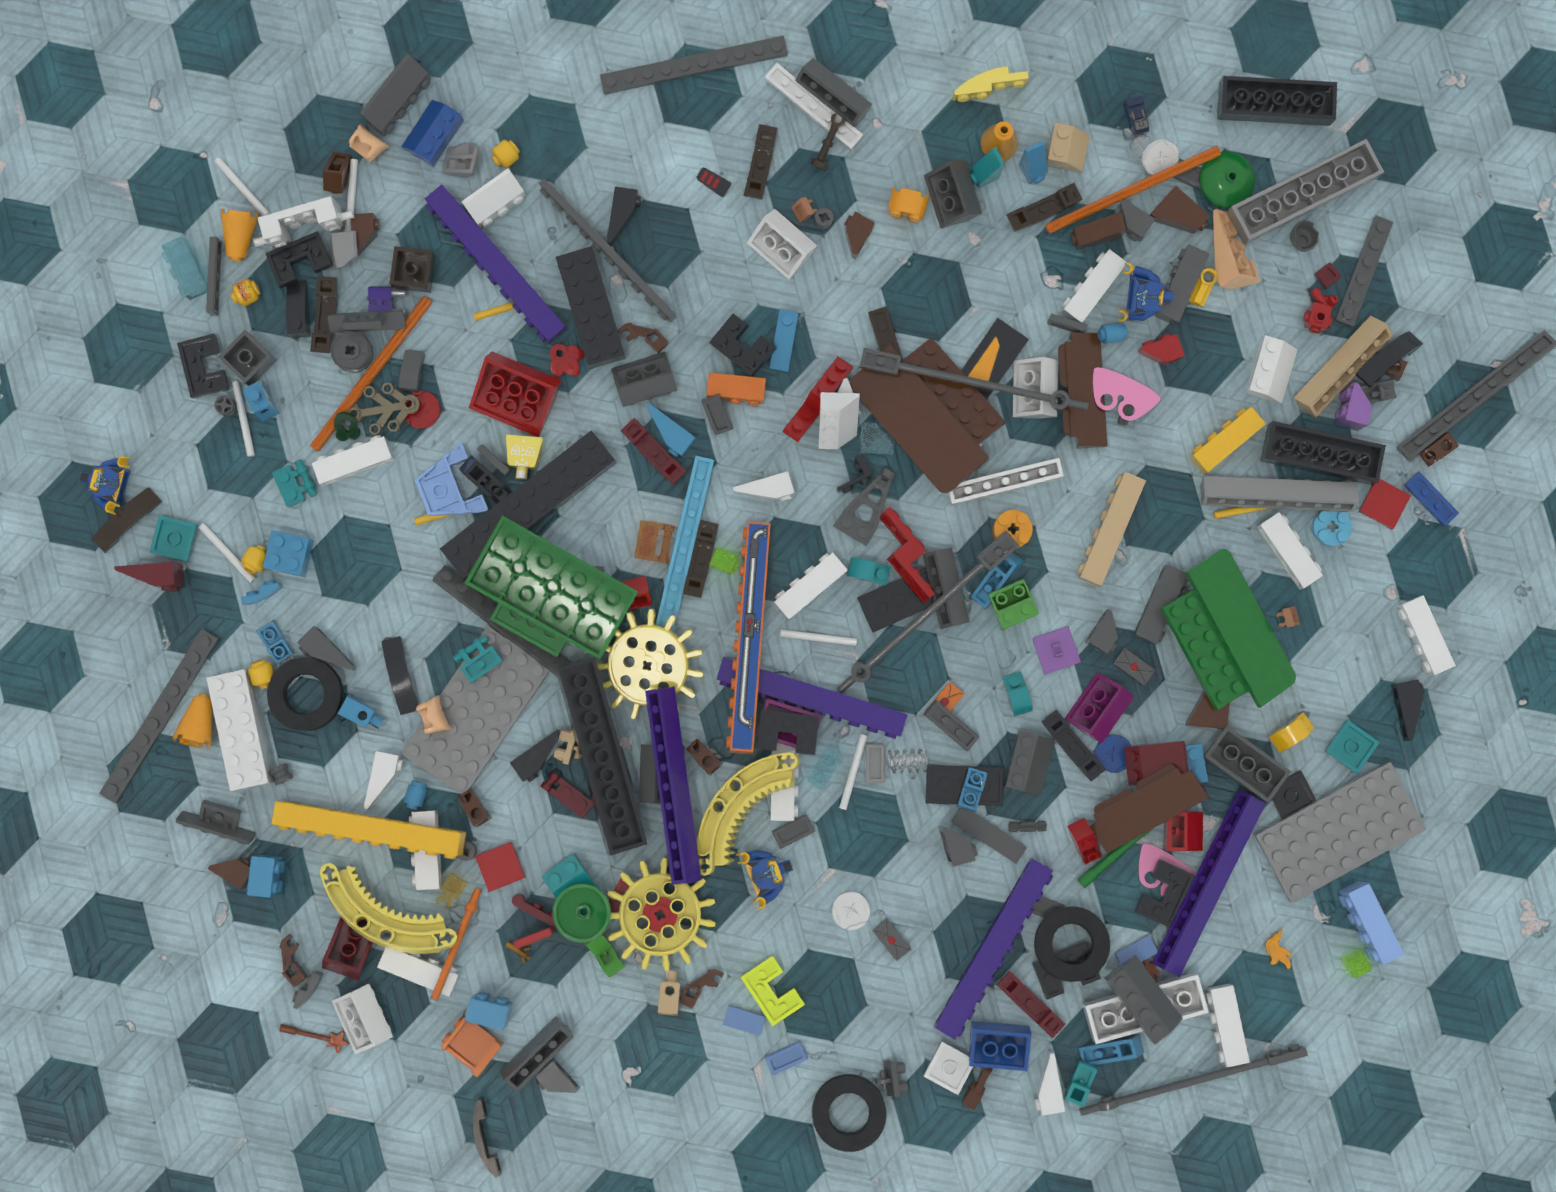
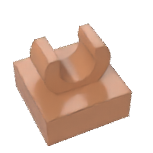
[791,197,817,223]
[1276,606,1300,628]

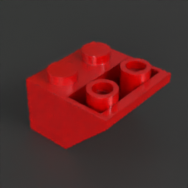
[1164,812,1203,851]

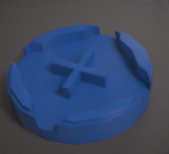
[1094,735,1131,773]

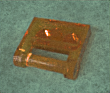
[634,520,675,564]

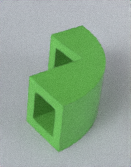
[584,933,625,978]

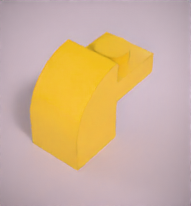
[1269,712,1314,753]

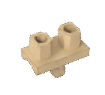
[554,730,580,765]

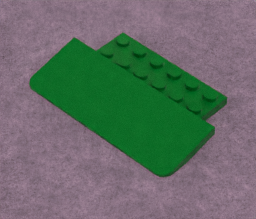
[1160,549,1296,710]

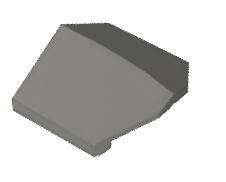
[442,143,479,178]
[329,231,358,270]

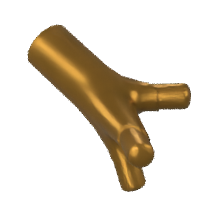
[505,941,531,964]

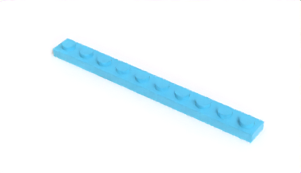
[652,456,714,646]

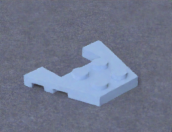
[415,443,488,516]

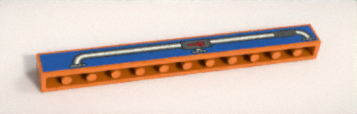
[726,522,771,754]

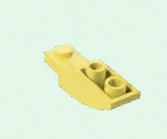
[953,66,1029,102]

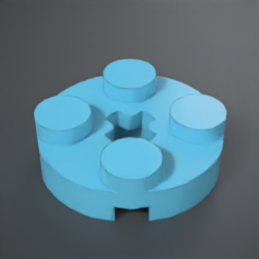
[1312,511,1352,546]

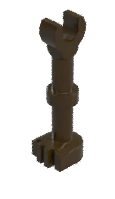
[810,113,846,171]

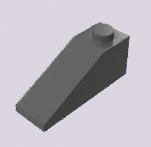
[297,626,357,671]

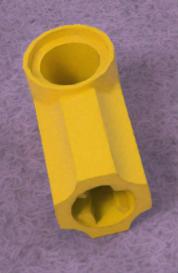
[1189,268,1218,307]

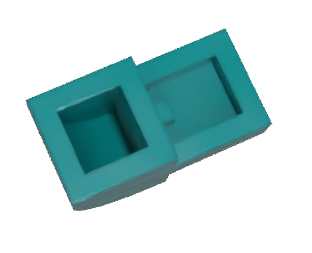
[846,557,891,585]
[1002,672,1033,717]
[1064,1060,1098,1107]

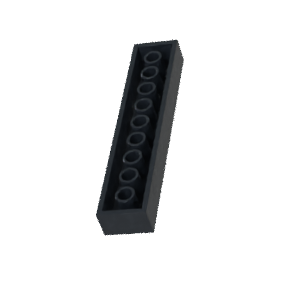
[440,430,616,580]
[555,657,647,856]

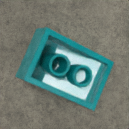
[542,853,600,915]

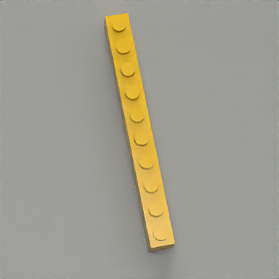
[271,801,466,859]

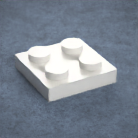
[923,1041,973,1095]

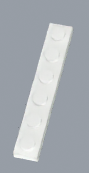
[765,63,863,150]

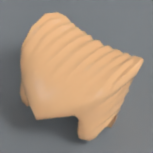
[349,124,390,162]
[416,695,452,734]

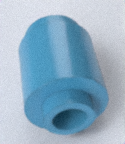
[1098,323,1128,344]
[404,780,427,810]

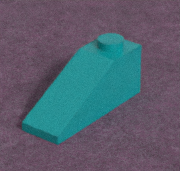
[970,147,1004,189]

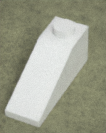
[733,471,795,502]
[364,751,403,809]
[1034,1050,1065,1116]

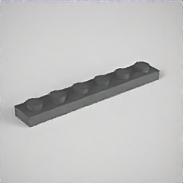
[1334,215,1394,328]

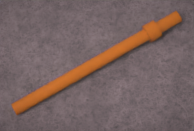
[431,888,482,1001]

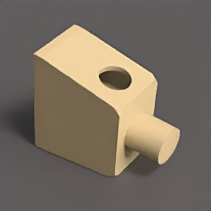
[658,971,681,1016]

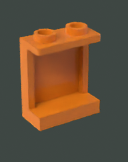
[441,1016,504,1077]

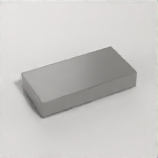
[865,744,885,783]

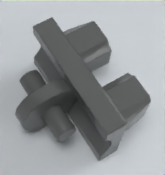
[1360,379,1396,403]
[875,1060,908,1098]

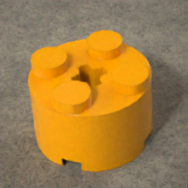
[887,187,929,223]
[992,510,1033,549]

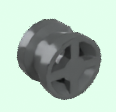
[814,208,834,230]
[214,396,237,417]
[269,763,293,786]
[457,841,477,861]

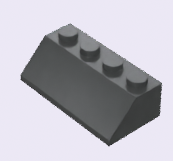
[360,54,431,137]
[1204,726,1291,803]
[1104,955,1183,1044]

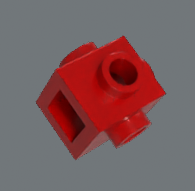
[1303,302,1333,334]

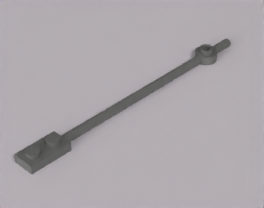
[860,348,1089,411]
[837,531,1019,693]
[1079,1044,1308,1116]

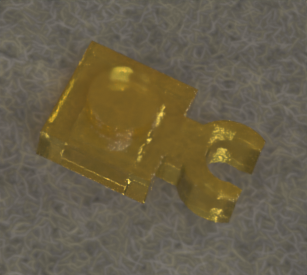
[436,873,468,910]

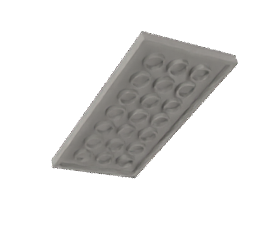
[401,626,550,794]
[1254,761,1426,903]

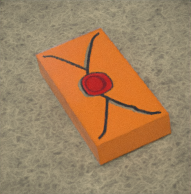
[925,682,965,712]

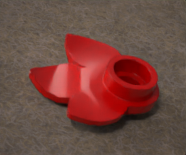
[549,344,585,378]

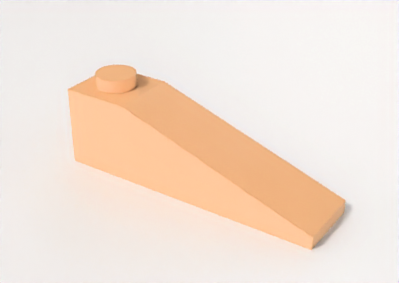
[1213,209,1260,289]

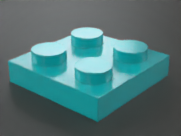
[149,515,198,562]
[1325,720,1380,774]

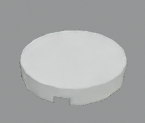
[1141,139,1179,175]
[832,891,870,930]

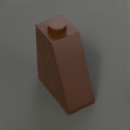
[1150,186,1210,234]
[1070,212,1126,250]
[1186,690,1230,729]

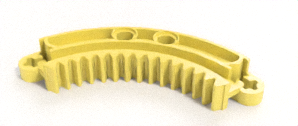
[697,752,800,876]
[320,863,457,954]

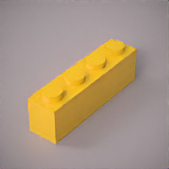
[1190,406,1266,475]

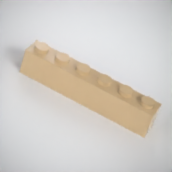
[1294,316,1393,418]
[1077,472,1146,587]

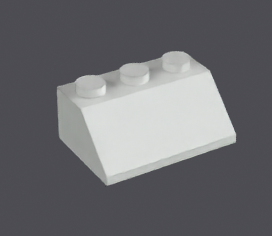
[462,168,526,229]
[747,209,817,280]
[1245,335,1298,404]
[1013,357,1058,418]
[819,392,859,449]
[331,984,393,1054]

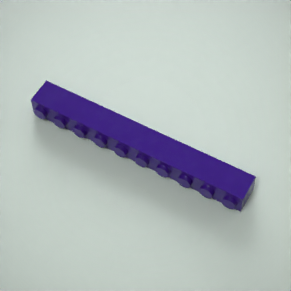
[425,184,567,344]
[716,657,908,739]
[645,687,702,885]
[1152,790,1266,977]
[934,858,1053,1040]

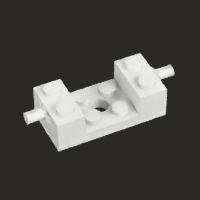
[253,196,354,249]

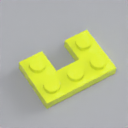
[740,955,805,1026]

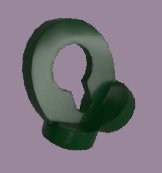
[334,412,361,441]

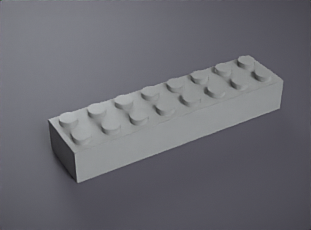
[1227,139,1384,245]

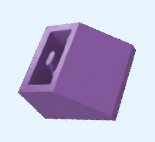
[1335,382,1372,431]

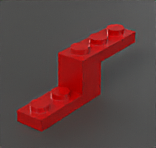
[782,356,853,442]
[880,507,935,603]

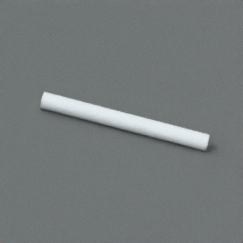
[214,157,270,216]
[345,159,358,232]
[232,381,255,457]
[199,523,256,583]
[780,629,857,646]
[839,734,867,810]

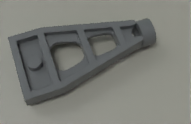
[834,467,896,546]

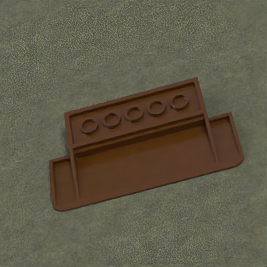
[850,337,1006,493]

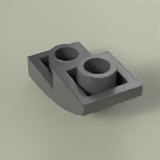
[399,350,425,392]
[292,971,324,1009]

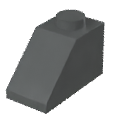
[1118,199,1155,242]
[1086,609,1118,655]
[535,1058,580,1093]

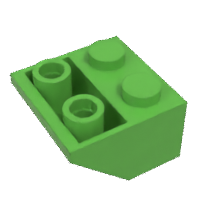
[988,579,1039,630]

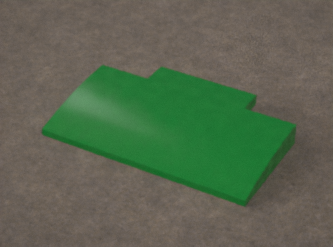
[464,516,638,659]

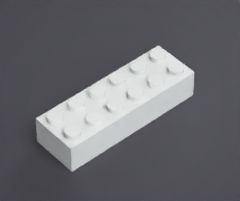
[206,669,273,791]
[1082,972,1209,1044]

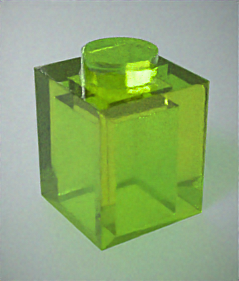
[709,547,740,575]
[1341,950,1373,979]

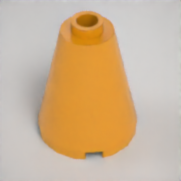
[980,121,1018,161]
[220,209,259,261]
[172,694,213,749]

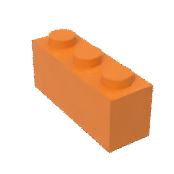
[706,372,766,406]

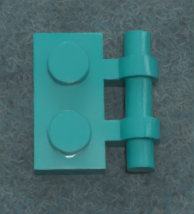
[272,459,317,508]
[453,635,504,684]

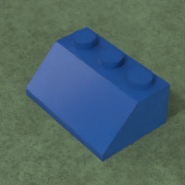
[401,100,464,167]
[969,1021,1032,1071]

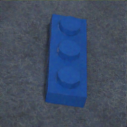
[1404,472,1459,527]

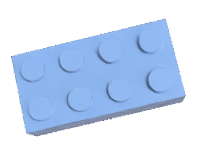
[1338,881,1404,965]

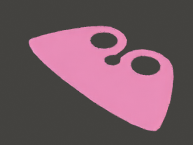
[1093,367,1161,421]
[1139,843,1196,897]

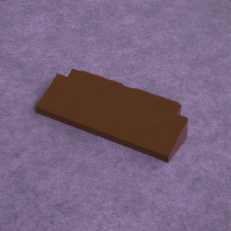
[1058,332,1108,449]
[1090,765,1209,853]

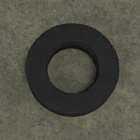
[267,657,344,731]
[1034,906,1110,982]
[812,1074,886,1152]

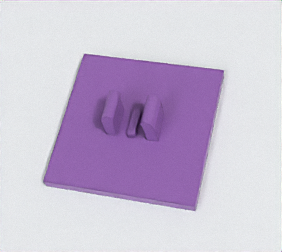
[1032,626,1081,675]

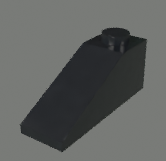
[607,186,641,247]
[286,280,311,338]
[459,455,512,504]
[1391,679,1424,741]
[510,729,561,782]

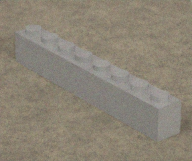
[1200,475,1359,512]

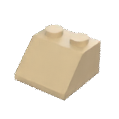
[1046,123,1090,172]

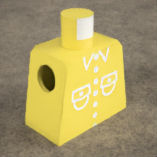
[506,434,544,480]

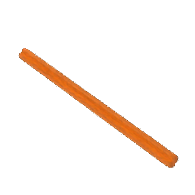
[1045,146,1221,234]
[310,296,432,451]

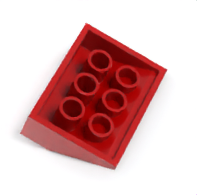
[469,351,562,437]

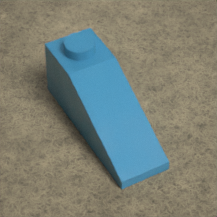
[1019,141,1048,184]
[770,309,798,372]
[647,404,696,458]
[971,552,1024,609]
[1078,1033,1145,1065]

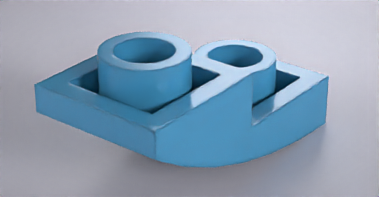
[241,580,282,606]
[256,620,293,664]
[957,767,988,812]

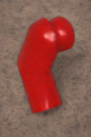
[1310,287,1339,307]

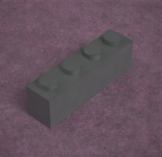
[795,58,872,127]
[1155,244,1210,326]
[923,548,970,629]
[1133,564,1188,645]
[500,1016,574,1092]

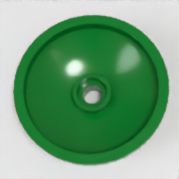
[1199,151,1255,208]
[553,883,611,943]

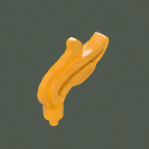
[1265,930,1291,969]

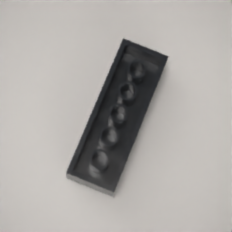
[1217,76,1337,126]
[556,246,626,369]
[1260,421,1386,485]

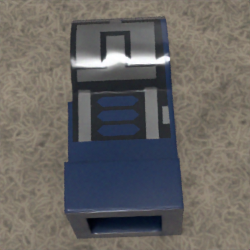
[1123,95,1149,135]

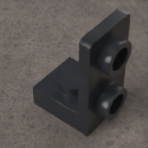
[836,454,873,494]

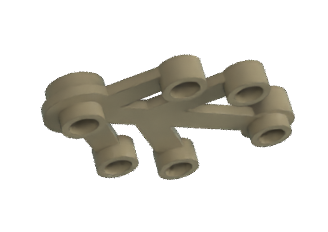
[348,383,420,436]

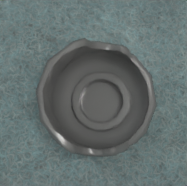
[1290,220,1319,252]

